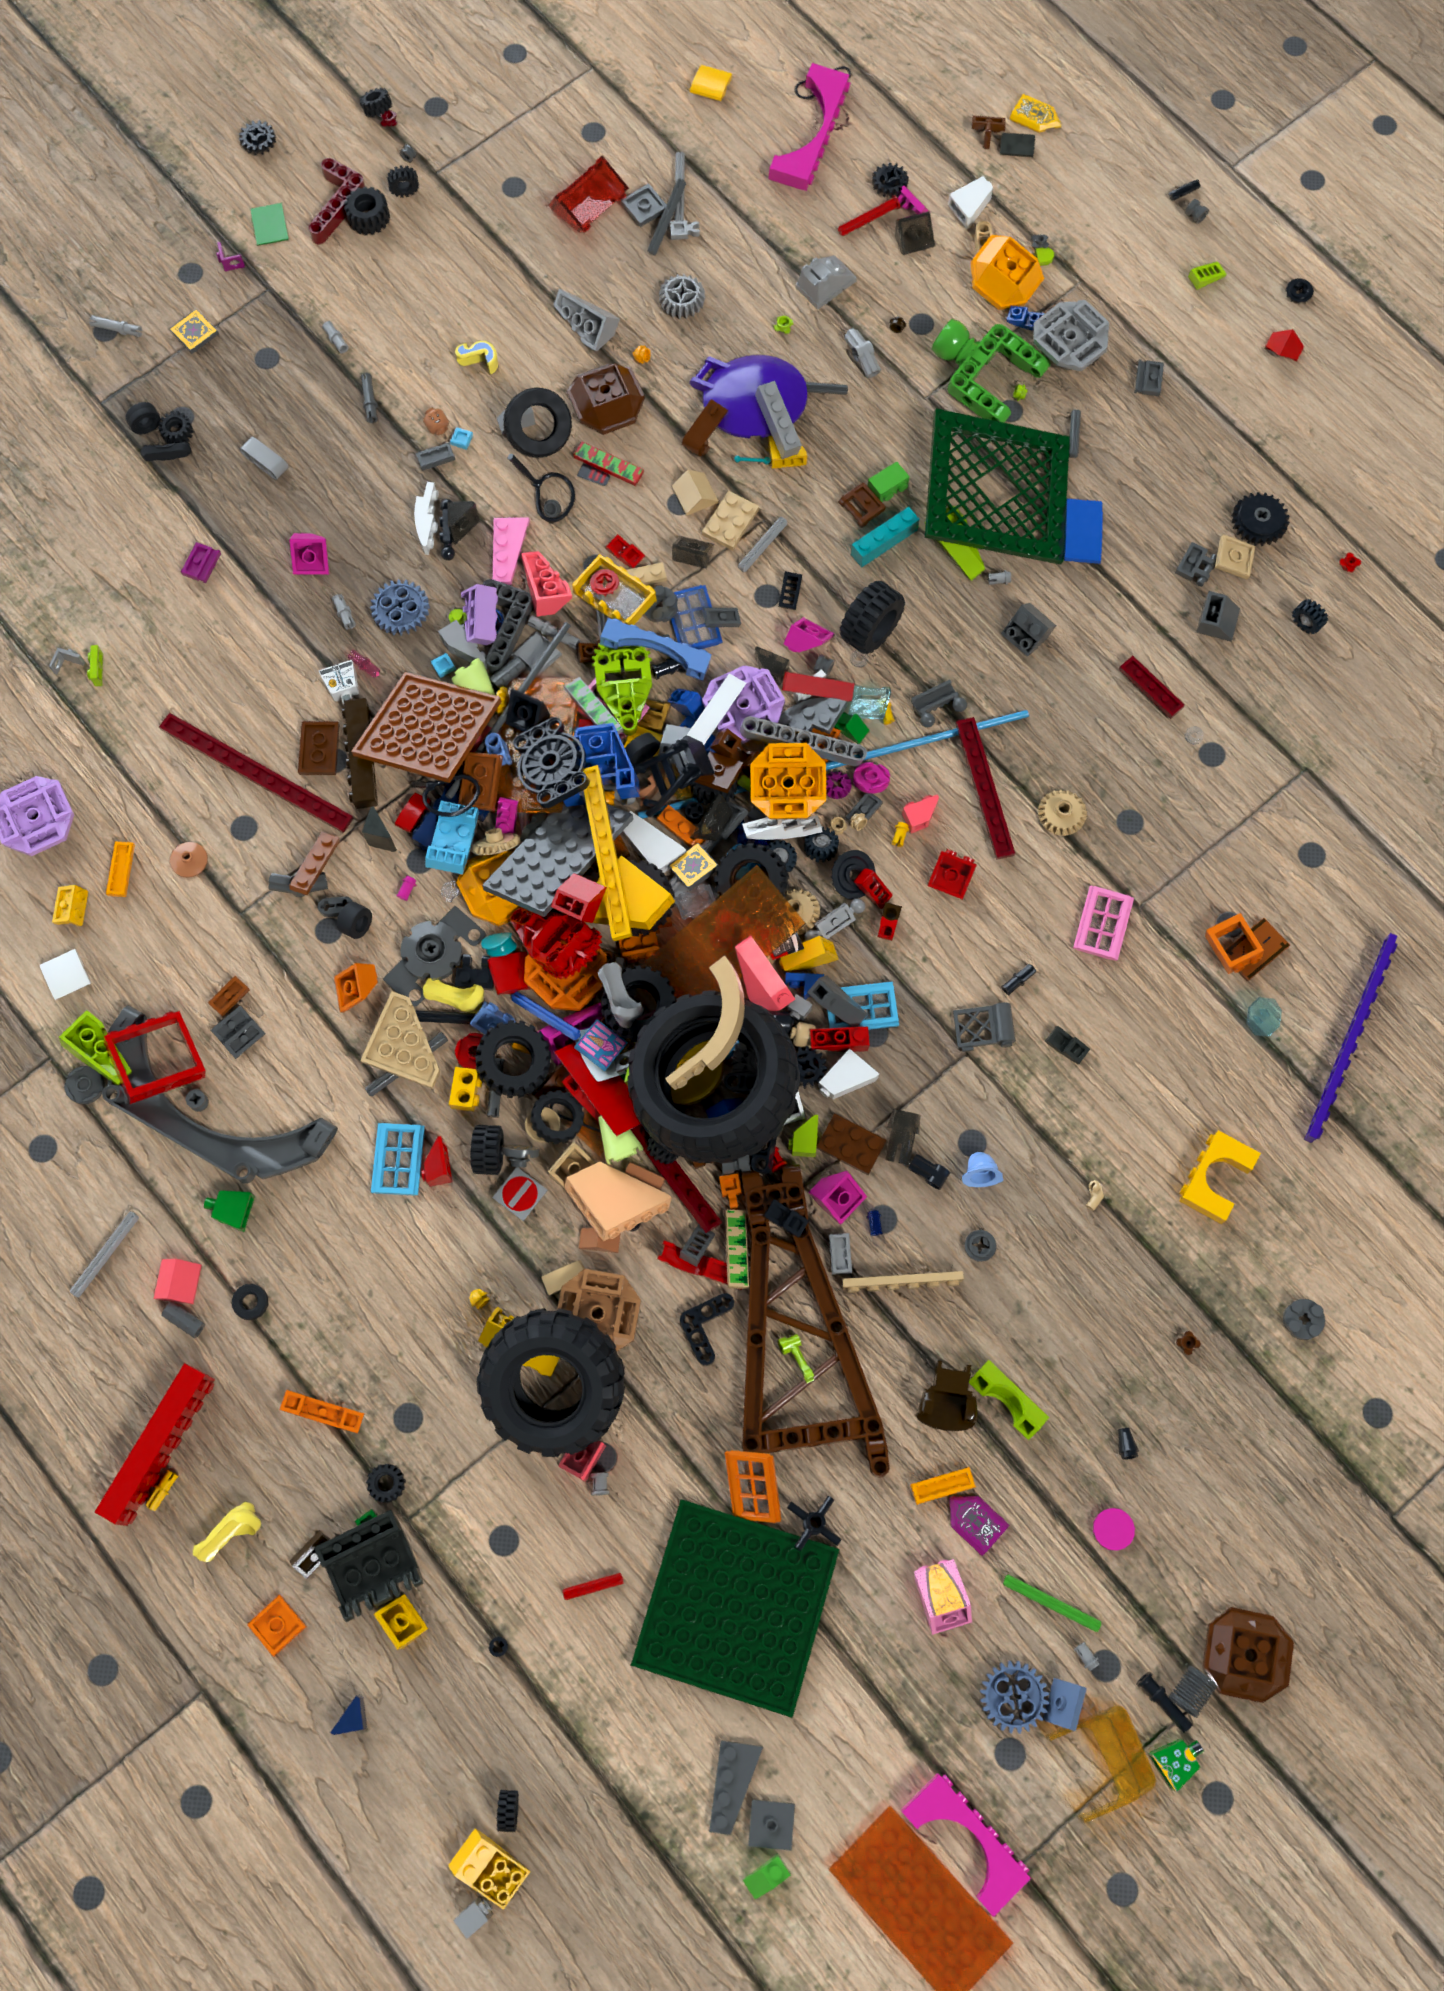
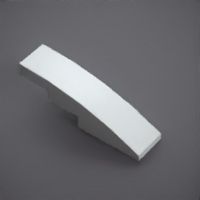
[742,815,823,840]

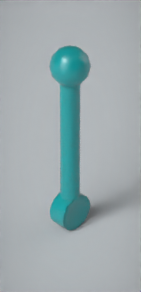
[734,455,771,465]

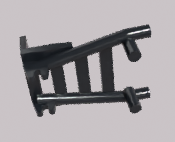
[632,735,715,817]

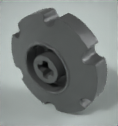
[400,921,463,981]

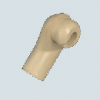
[1086,1180,1104,1211]

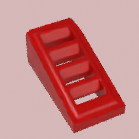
[854,869,893,909]

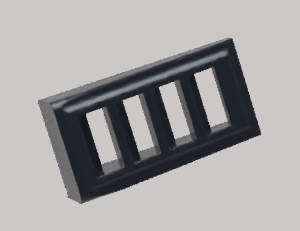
[778,571,803,610]

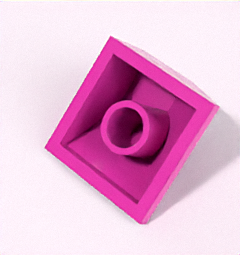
[289,533,329,574]
[783,617,835,652]
[808,1171,867,1225]

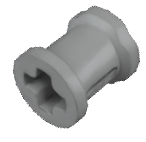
[590,1473,609,1496]

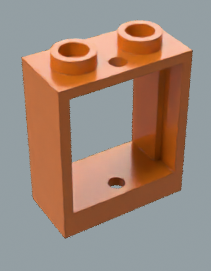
[1205,913,1264,974]

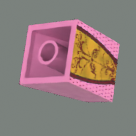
[914,1559,972,1635]

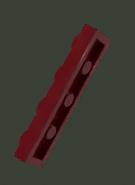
[1119,656,1185,719]

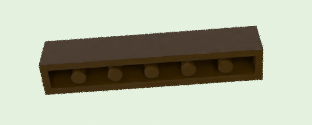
[342,698,378,809]

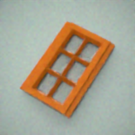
[725,1450,781,1523]

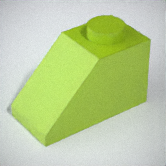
[788,1115,818,1157]

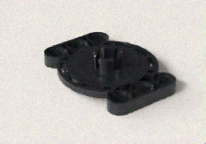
[513,717,590,808]

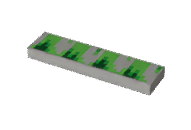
[564,677,623,734]

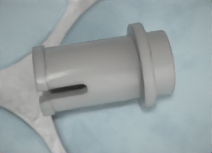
[988,570,1011,585]
[1074,1641,1100,1671]

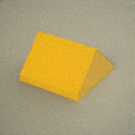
[373,1594,428,1650]

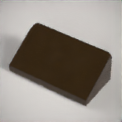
[290,1530,329,1579]

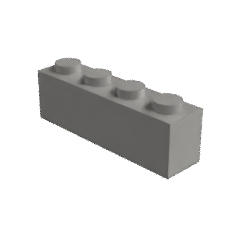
[755,381,802,459]

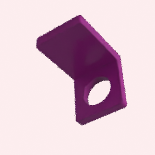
[216,242,245,271]

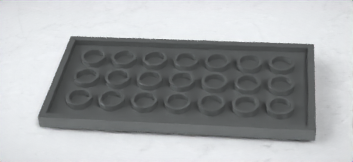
[482,795,633,917]

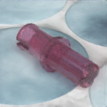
[348,650,381,678]

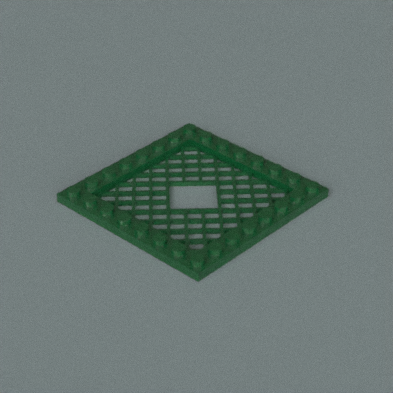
[925,408,1070,565]

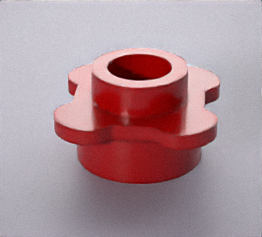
[1339,552,1361,572]

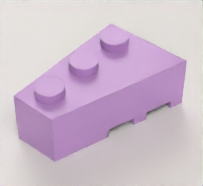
[461,584,498,645]

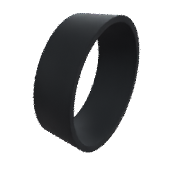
[625,733,660,765]

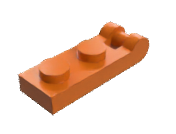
[656,804,709,848]

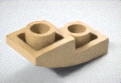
[541,1260,584,1295]

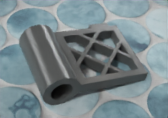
[953,1002,1016,1052]

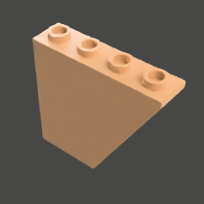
[565,1162,672,1242]

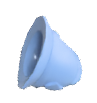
[962,1152,1003,1187]

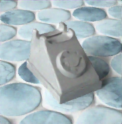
[795,255,857,310]

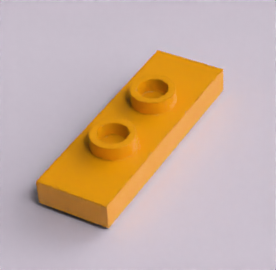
[106,841,135,897]
[910,1467,976,1505]

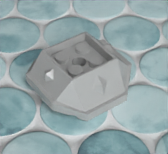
[1033,300,1109,371]

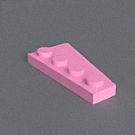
[493,518,530,585]

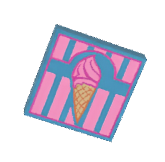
[574,1019,628,1071]

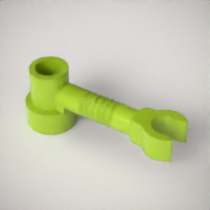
[777,1334,814,1383]

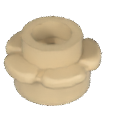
[850,813,868,831]
[829,817,847,835]

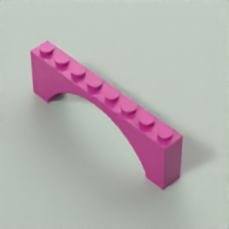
[769,63,851,191]

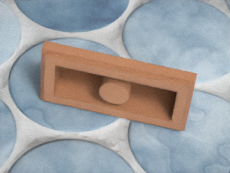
[625,1162,665,1191]

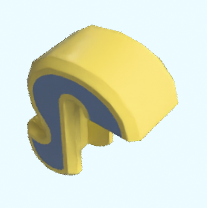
[455,341,498,375]

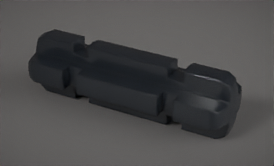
[1169,179,1201,201]

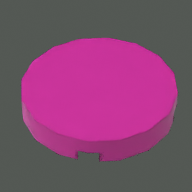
[853,762,890,794]
[1092,1508,1135,1551]

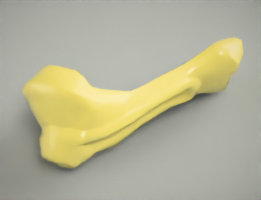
[423,978,484,1013]
[193,1502,261,1562]

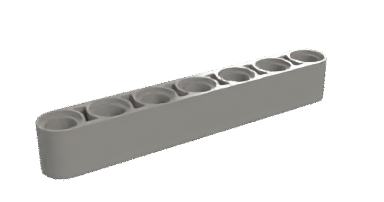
[740,716,867,767]

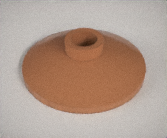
[170,842,208,878]

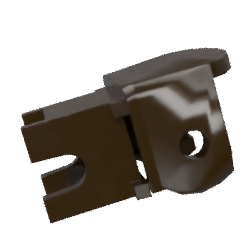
[916,1360,978,1431]

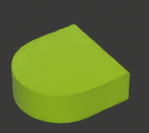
[1035,247,1054,266]

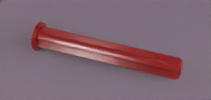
[838,196,900,236]

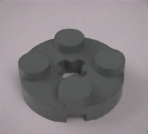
[641,585,678,623]
[1283,1299,1325,1340]

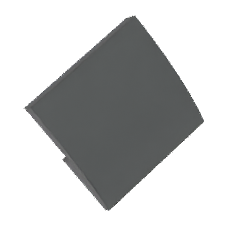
[210,1005,266,1059]

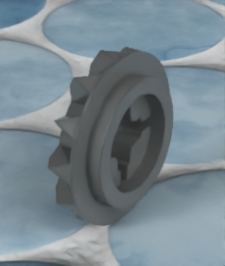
[964,1230,997,1262]

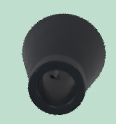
[1118,1428,1139,1460]

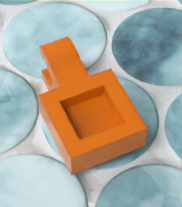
[719,1173,742,1210]

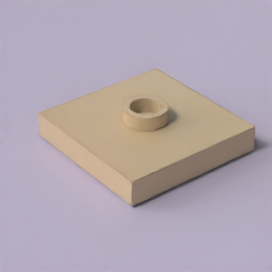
[1215,534,1256,580]

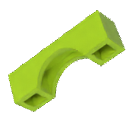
[969,1360,1049,1440]

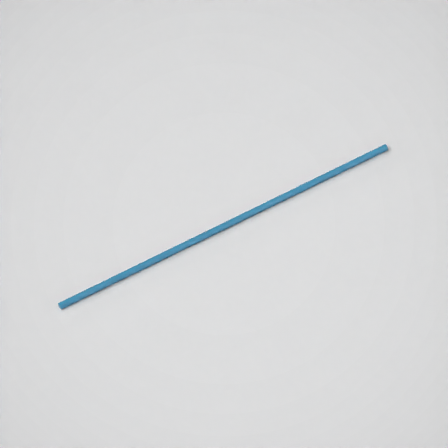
[637,710,1029,819]

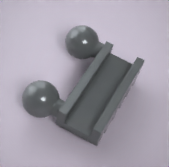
[911,680,967,728]

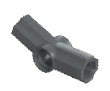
[268,872,328,897]

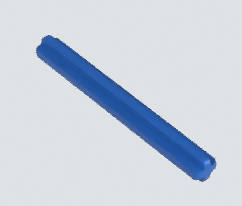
[511,991,581,1040]

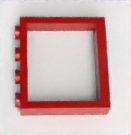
[104,1011,206,1104]

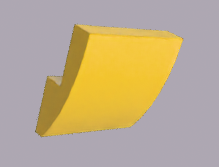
[690,65,732,101]

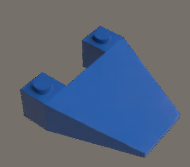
[561,723,640,807]

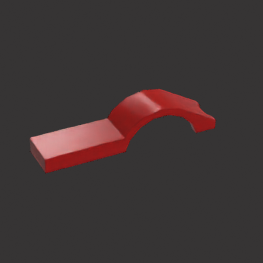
[657,1240,742,1290]

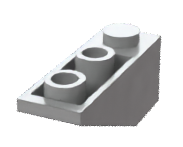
[438,620,488,669]

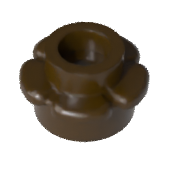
[890,316,906,333]

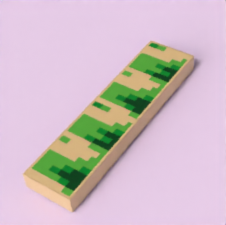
[725,1210,749,1289]

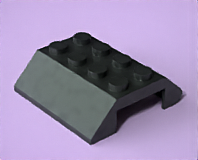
[314,1510,424,1622]

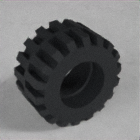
[344,186,390,235]
[470,1125,504,1175]

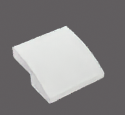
[40,949,91,1000]

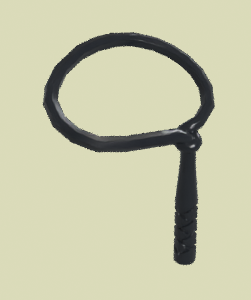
[508,454,575,522]
[411,774,480,817]

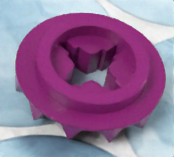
[826,770,852,799]

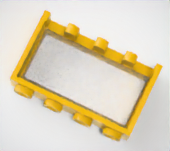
[572,554,657,625]

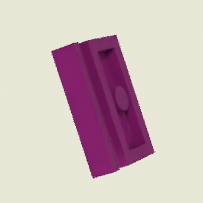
[181,542,221,583]

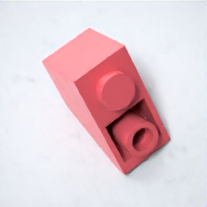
[902,794,939,834]

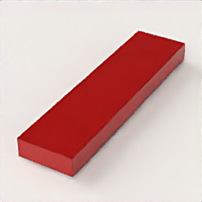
[782,672,855,702]

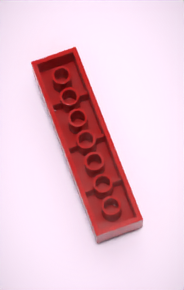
[94,1363,215,1526]

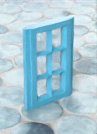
[827,981,899,1030]
[371,1123,425,1196]

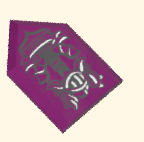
[949,1496,1010,1556]

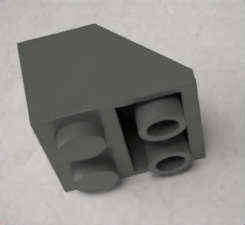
[1196,591,1240,642]
[1001,603,1057,657]

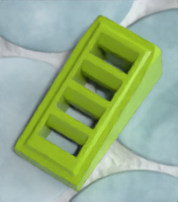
[1188,261,1227,290]

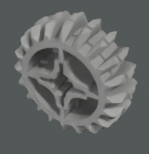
[659,274,705,319]

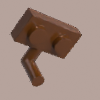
[971,115,1006,149]

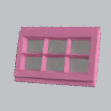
[1073,886,1134,961]

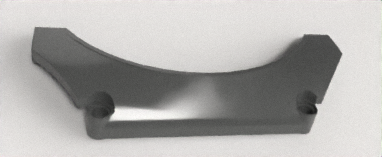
[102,1005,338,1184]

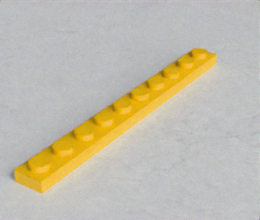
[581,765,632,941]

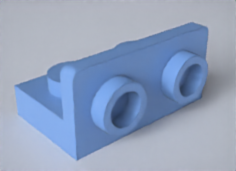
[470,1001,516,1035]

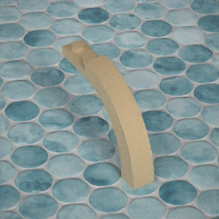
[665,955,745,1090]

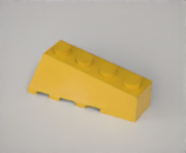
[478,1306,560,1377]

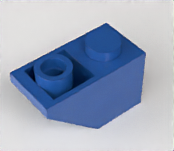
[667,689,705,721]

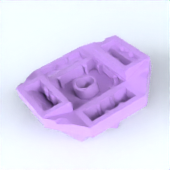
[702,666,785,743]
[0,776,74,856]

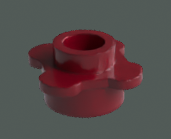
[380,110,397,127]

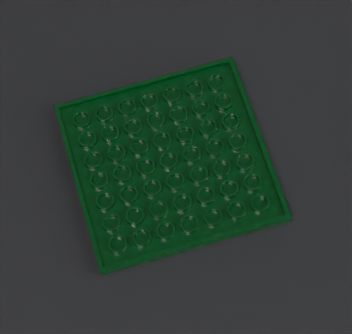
[630,1499,840,1718]

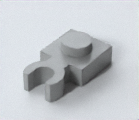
[670,220,700,240]

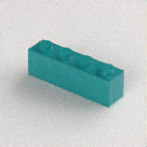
[851,507,920,568]

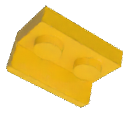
[52,885,88,926]

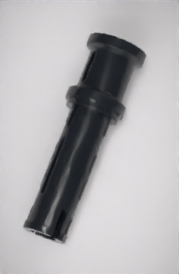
[651,649,704,680]
[1136,1671,1193,1733]

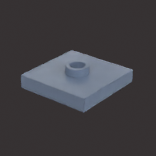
[1043,1678,1087,1731]

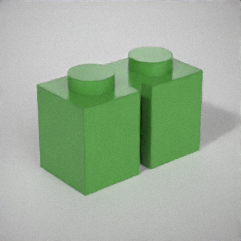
[867,462,909,502]

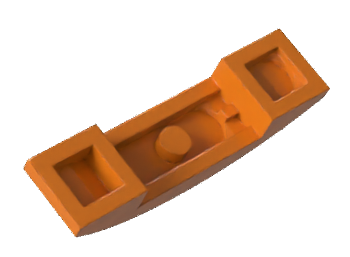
[279,1390,364,1434]

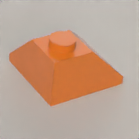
[334,963,378,1013]

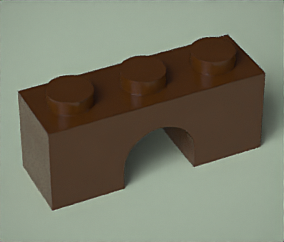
[710,729,760,777]

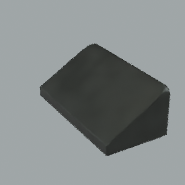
[1000,133,1035,157]

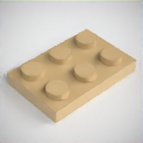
[702,491,759,551]

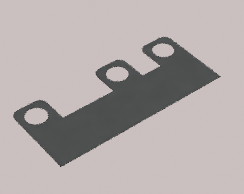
[383,906,486,1007]

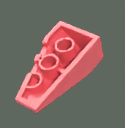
[521,551,572,617]
[735,936,795,1012]

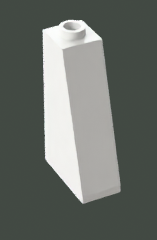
[621,811,686,873]

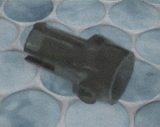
[885,1109,921,1165]

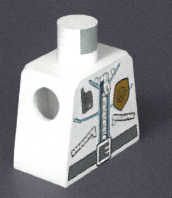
[319,660,359,706]

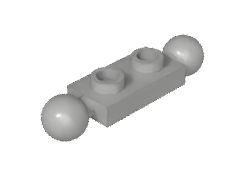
[804,899,865,941]

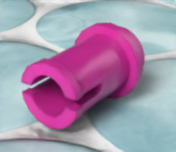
[396,876,417,901]

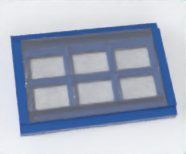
[671,585,723,650]

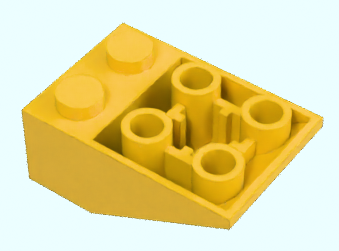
[448,1828,530,1910]

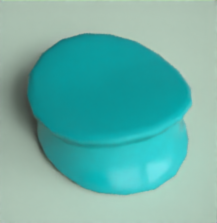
[481,932,517,957]

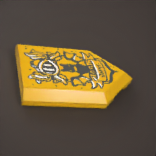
[1009,94,1062,133]

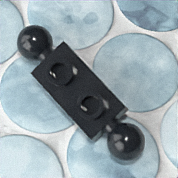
[440,499,455,561]

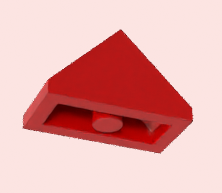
[1265,329,1304,361]

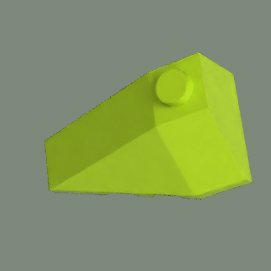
[924,505,985,581]

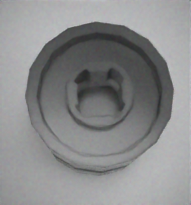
[721,1155,750,1175]

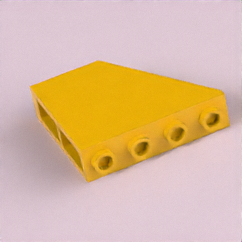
[584,856,675,930]

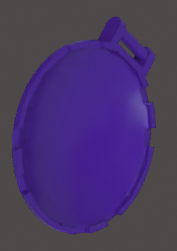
[689,355,807,438]

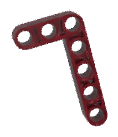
[308,158,366,245]

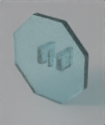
[1246,997,1282,1036]

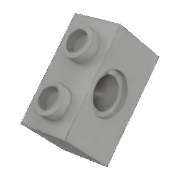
[453,1896,493,1939]

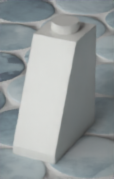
[948,176,993,229]
[818,1049,879,1099]

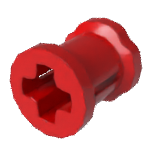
[771,1147,788,1173]

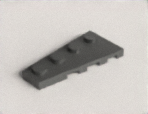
[709,1740,763,1835]

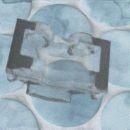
[674,884,717,920]

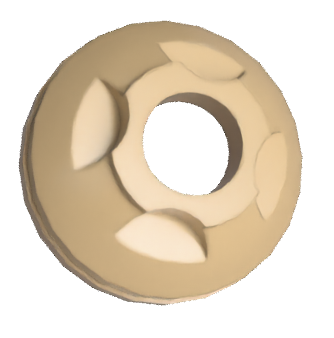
[525,1107,561,1143]

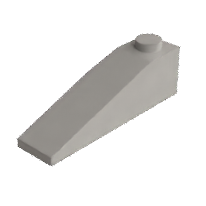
[554,289,620,351]

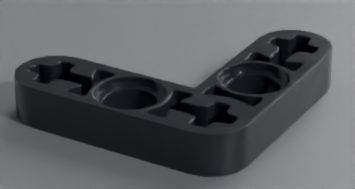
[680,1293,734,1366]

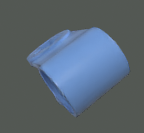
[485,733,512,766]

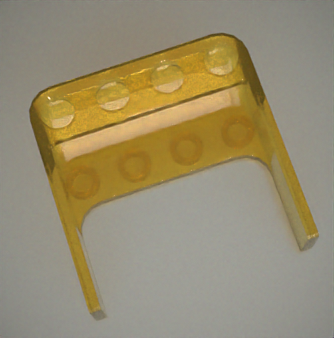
[1046,1705,1156,1823]

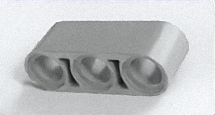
[239,436,289,480]

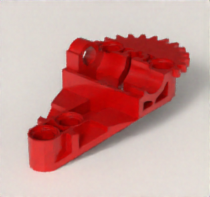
[510,908,602,979]

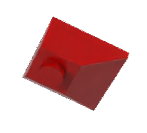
[421,1136,453,1187]

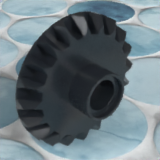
[831,850,876,899]

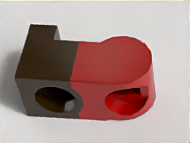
[878,902,902,941]

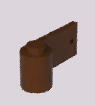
[682,399,728,457]

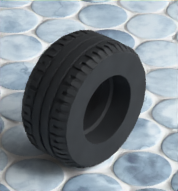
[503,387,572,458]

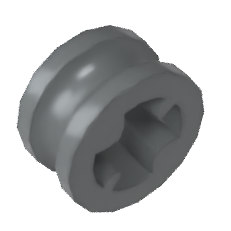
[399,145,417,163]

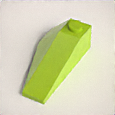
[59,1010,132,1085]

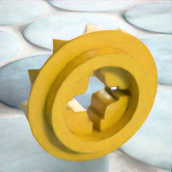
[496,687,508,716]

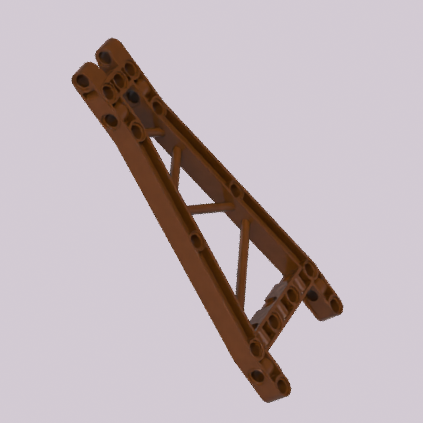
[741,1164,890,1494]

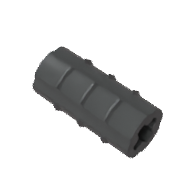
[489,656,526,691]
[161,1302,205,1339]

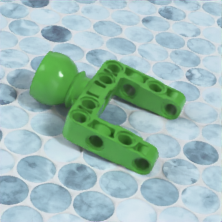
[931,318,1051,423]

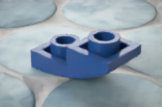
[1007,306,1045,331]

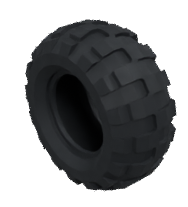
[477,1308,625,1457]

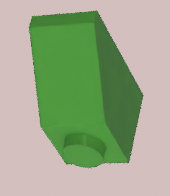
[743,1853,791,1900]

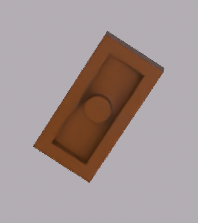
[208,976,250,1017]

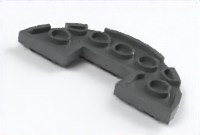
[765,697,847,788]

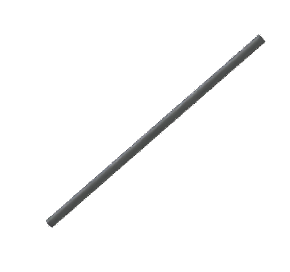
[445,622,571,799]

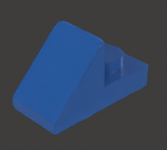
[785,973,824,1000]

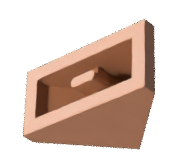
[579,1228,621,1253]

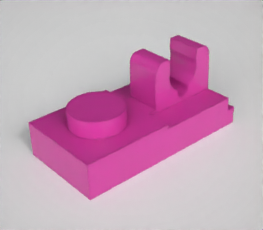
[898,185,931,217]
[496,797,518,833]

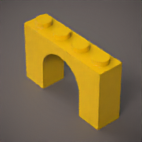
[1179,1130,1261,1225]

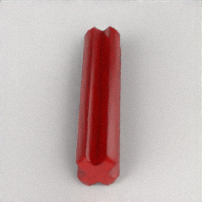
[562,1573,624,1600]

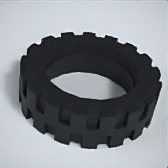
[530,1090,584,1144]

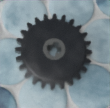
[1231,492,1290,546]

